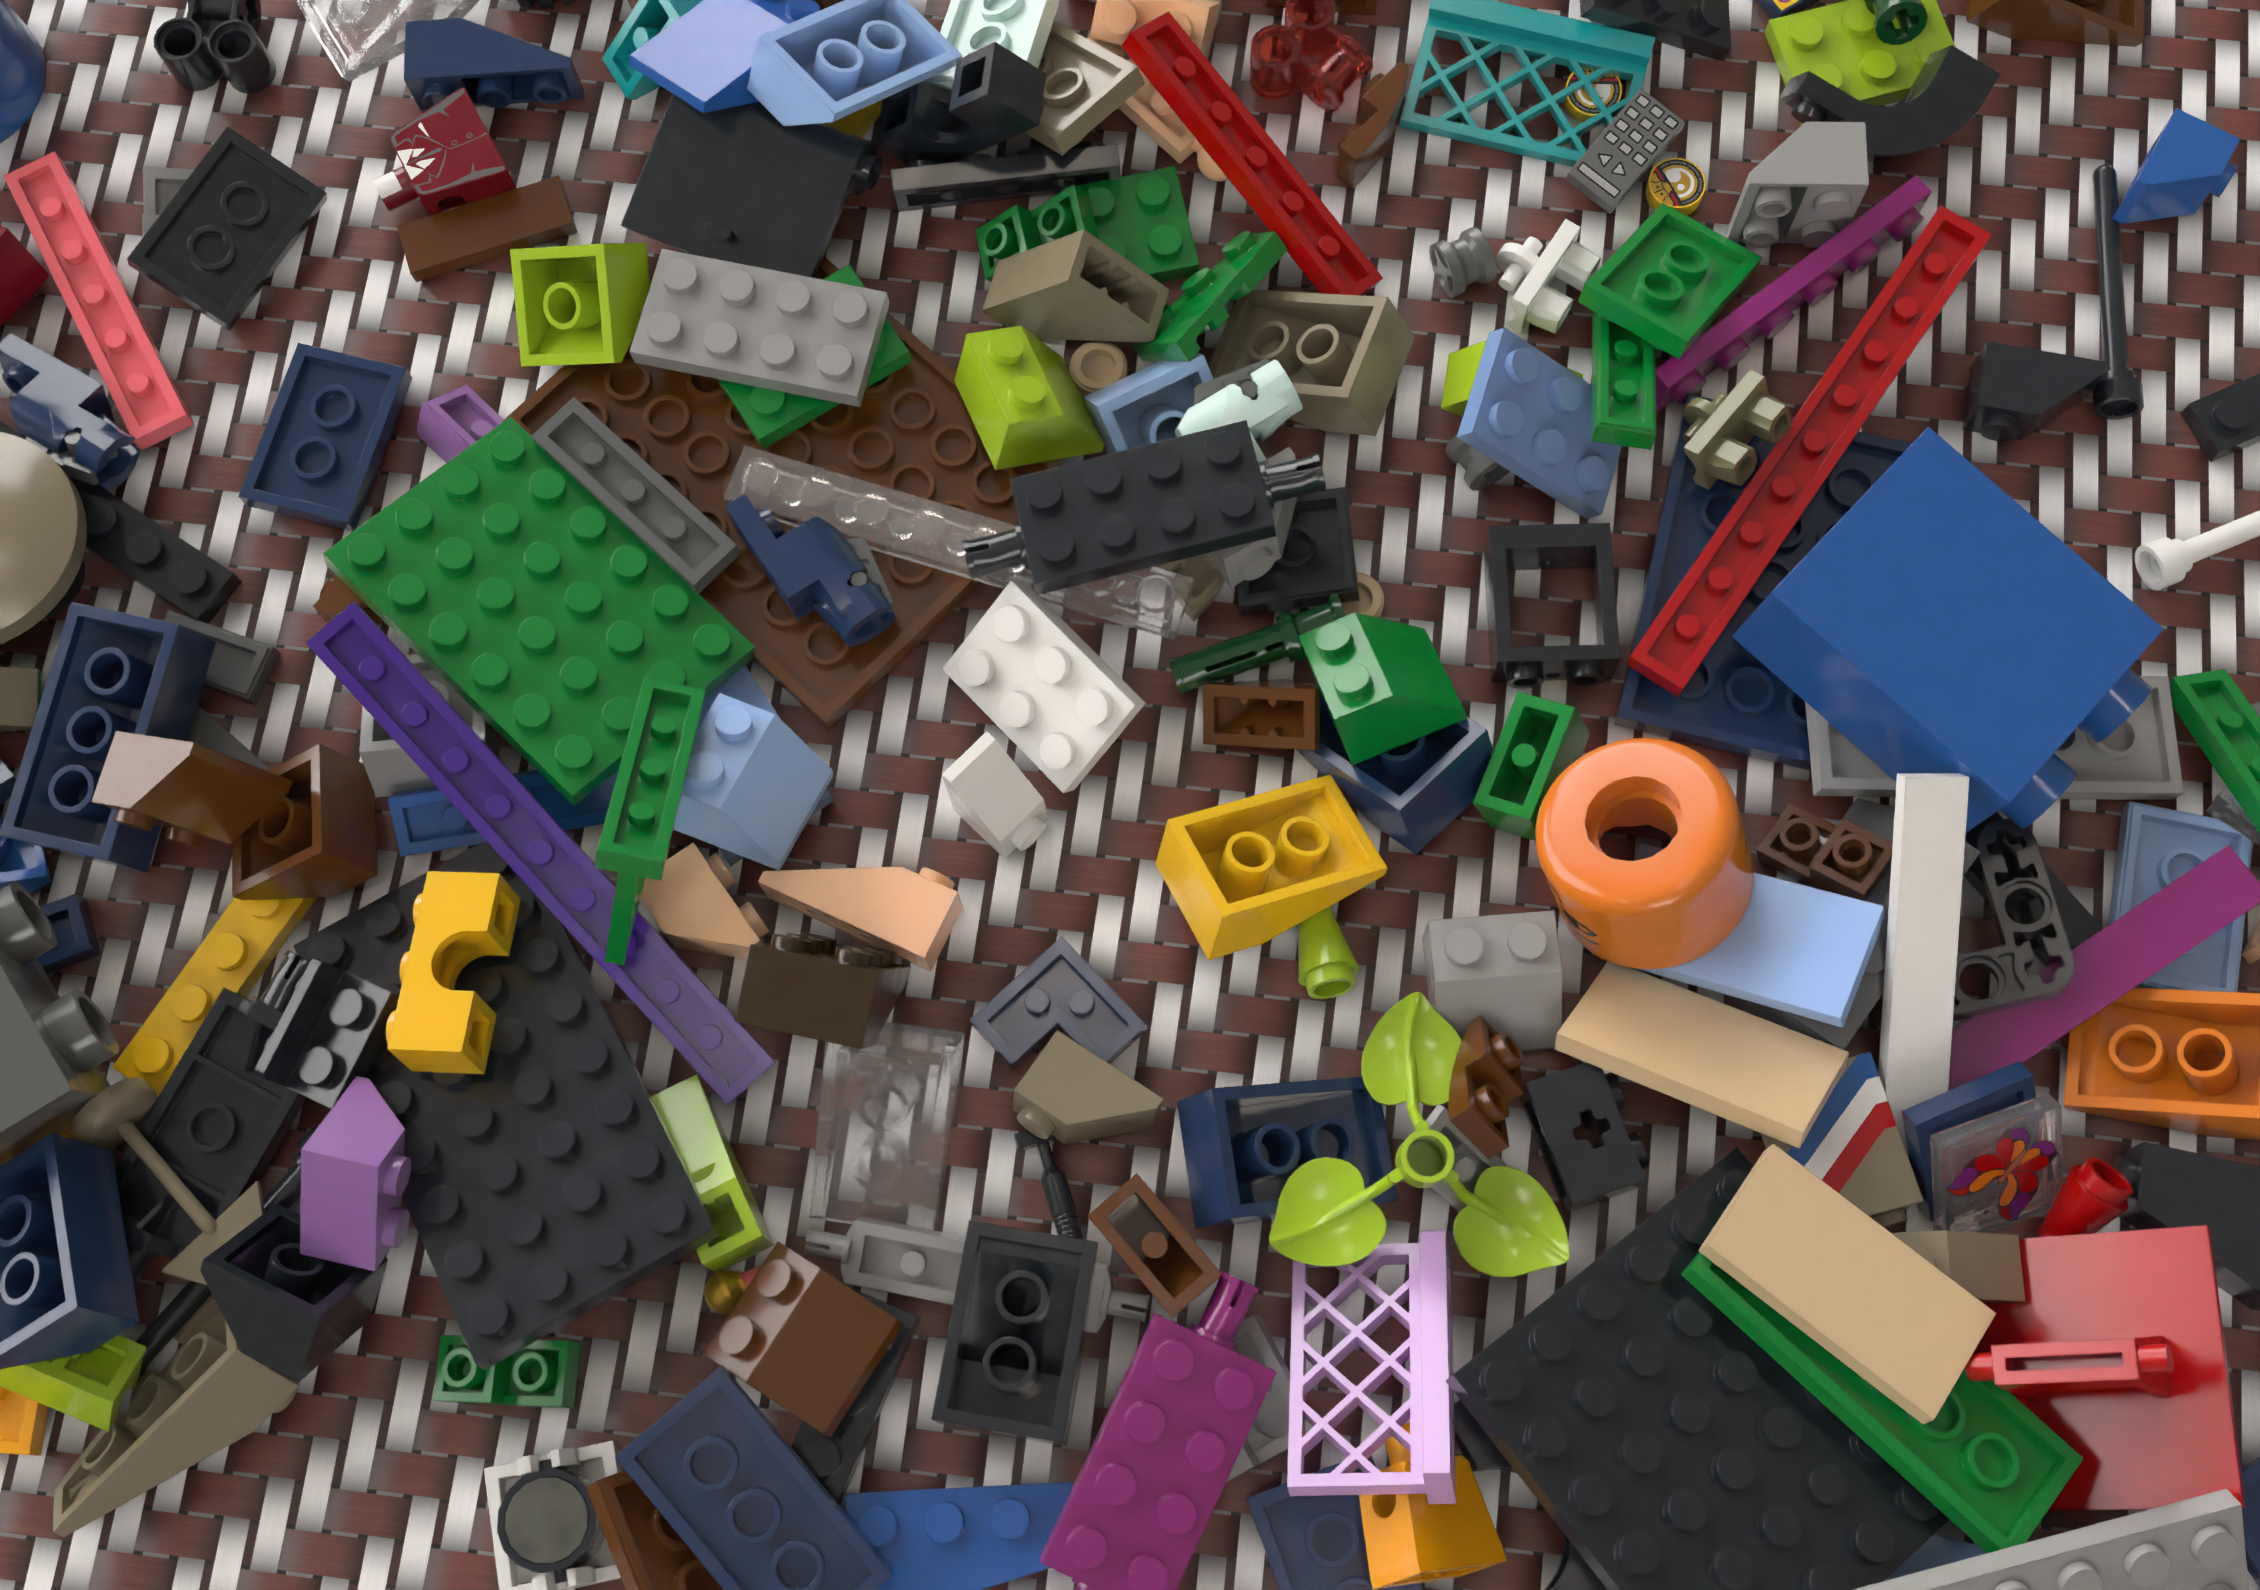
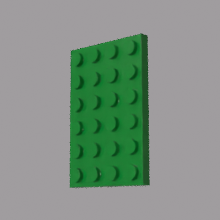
[323,416,755,806]

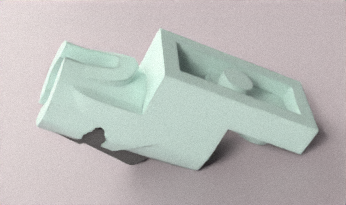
[1174,359,1303,462]

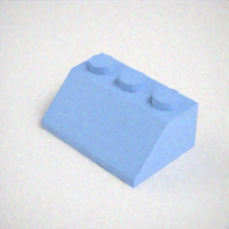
[747,0,963,126]

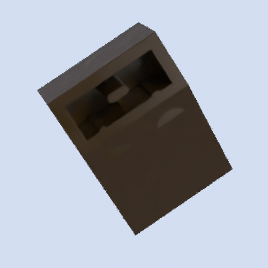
[734,932,911,1049]

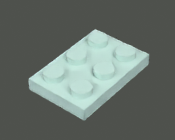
[924,0,1060,92]

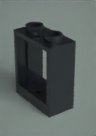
[1483,523,1620,689]

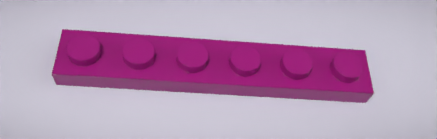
[1655,175,1932,413]

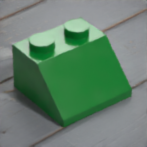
[1298,612,1467,765]

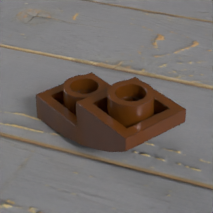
[1336,61,1409,190]
[1756,803,1893,901]
[1448,1015,1524,1159]

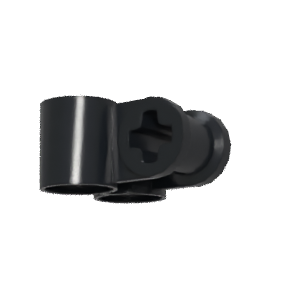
[154,0,276,94]

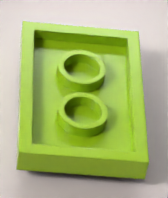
[1764,0,1956,126]

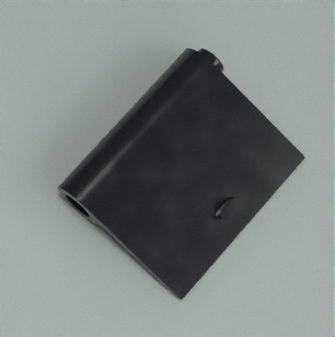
[621,94,882,278]

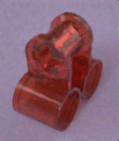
[1250,0,1373,112]

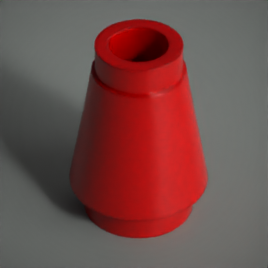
[2038,1157,2133,1237]

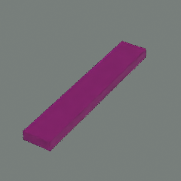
[1948,844,2260,1091]

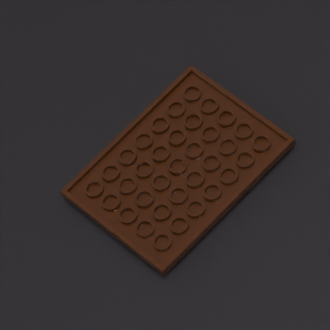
[503,233,1062,730]

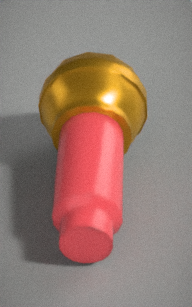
[704,1265,762,1315]

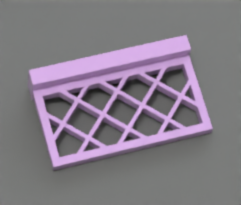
[1287,1230,1456,1504]

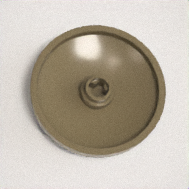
[0,432,87,644]

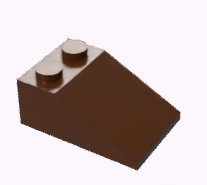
[1966,0,2144,47]

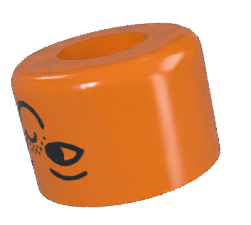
[1535,738,1754,969]

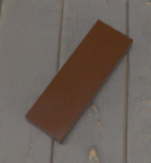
[397,175,578,282]

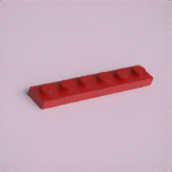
[1121,11,1383,296]

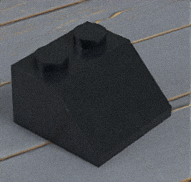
[200,1204,388,1382]

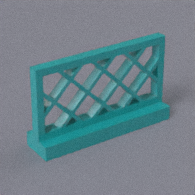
[1400,0,1656,167]

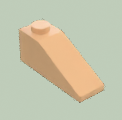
[758,867,963,972]

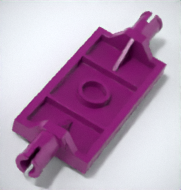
[1039,1271,1276,1590]

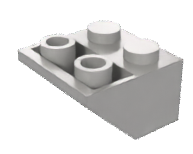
[1726,122,1869,248]

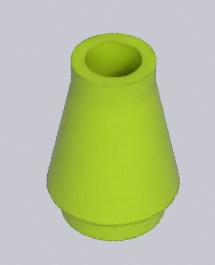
[1298,905,1359,999]

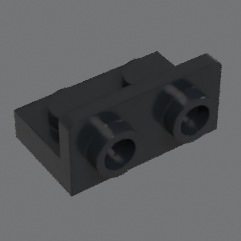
[254,958,399,1109]

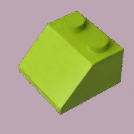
[510,243,650,367]
[954,326,1105,470]

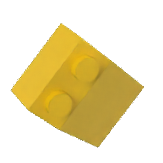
[1155,774,1388,960]

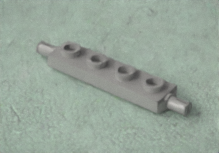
[804,1216,1150,1333]

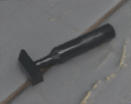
[1014,1130,1085,1240]

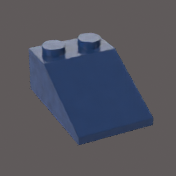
[1296,692,1494,854]
[1177,1076,1398,1229]

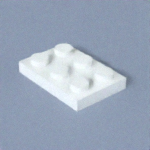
[942,579,1146,793]

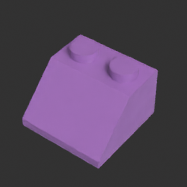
[300,1076,411,1271]

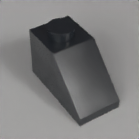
[1962,341,2107,441]

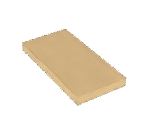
[1555,962,1849,1149]
[1698,1144,1996,1424]

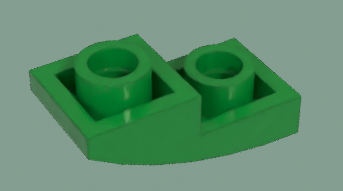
[975,185,1099,282]
[433,1335,581,1409]

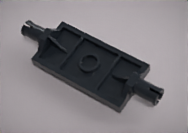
[962,420,1327,595]
[115,950,310,1287]

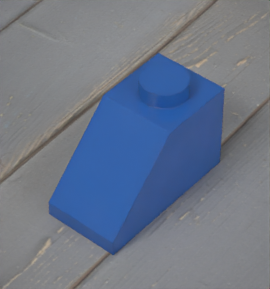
[2112,108,2240,224]

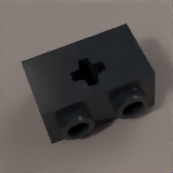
[1519,1062,1649,1214]

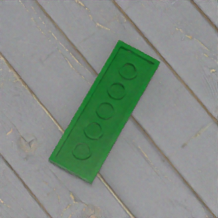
[1681,1252,2084,1553]

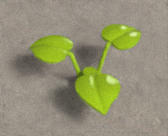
[1269,992,1570,1277]

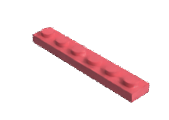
[3,151,195,450]

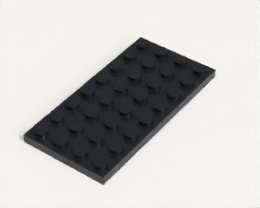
[293,843,720,1370]

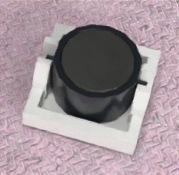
[484,1441,623,1590]

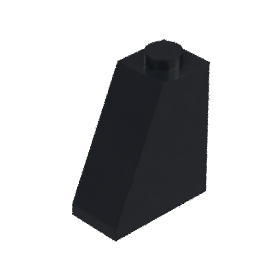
[2113,1142,2260,1311]

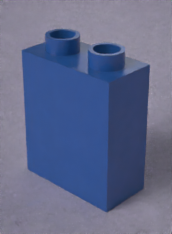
[1732,427,2164,833]

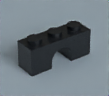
[875,42,1046,164]

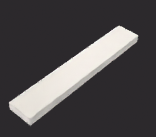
[1878,773,1969,1157]

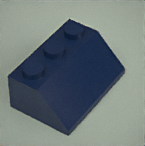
[0,1133,139,1369]

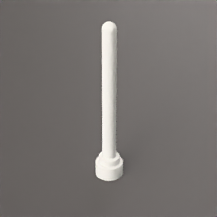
[2135,510,2260,590]

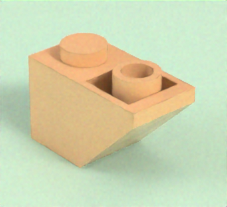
[641,842,769,959]

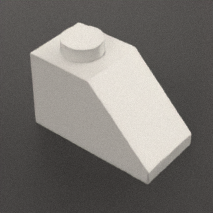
[942,731,1048,858]

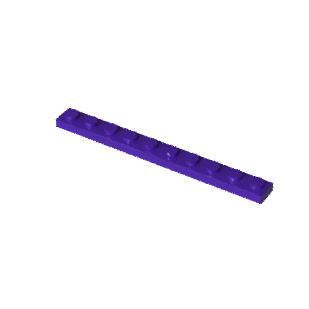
[306,601,776,1105]

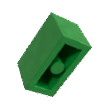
[1473,692,1590,841]

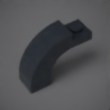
[1779,45,2000,162]

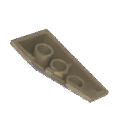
[53,1295,299,1537]

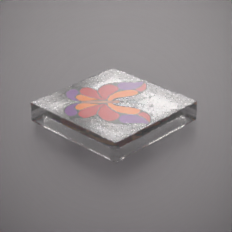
[1930,1093,2062,1233]

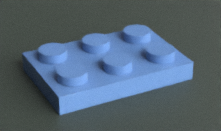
[1457,327,1622,519]

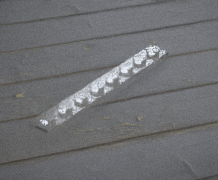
[724,445,1194,640]

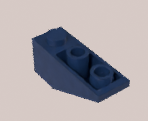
[404,18,584,110]

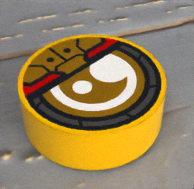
[1564,66,1622,122]
[1645,158,1706,216]

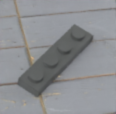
[531,397,741,594]

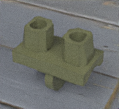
[1682,370,1792,490]

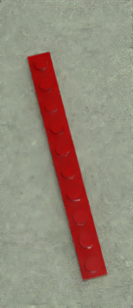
[1626,205,1992,697]

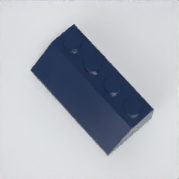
[0,602,216,873]

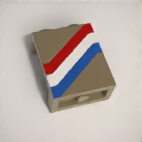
[1761,1052,1924,1228]

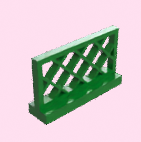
[595,677,706,965]

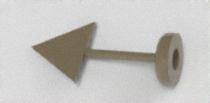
[69,1077,265,1285]

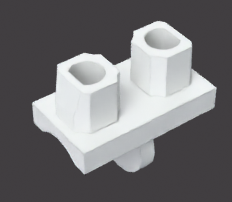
[1496,219,1601,334]

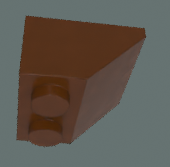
[91,731,292,849]
[232,744,378,900]
[704,1242,904,1438]

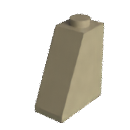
[982,229,1169,342]

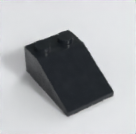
[931,1220,1098,1446]

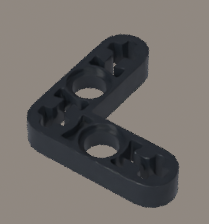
[1953,818,2075,1021]

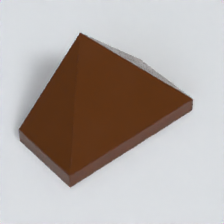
[1203,679,1320,750]

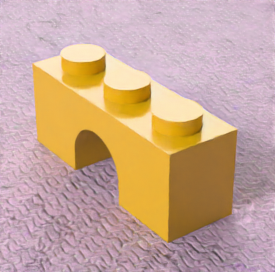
[386,871,521,1074]

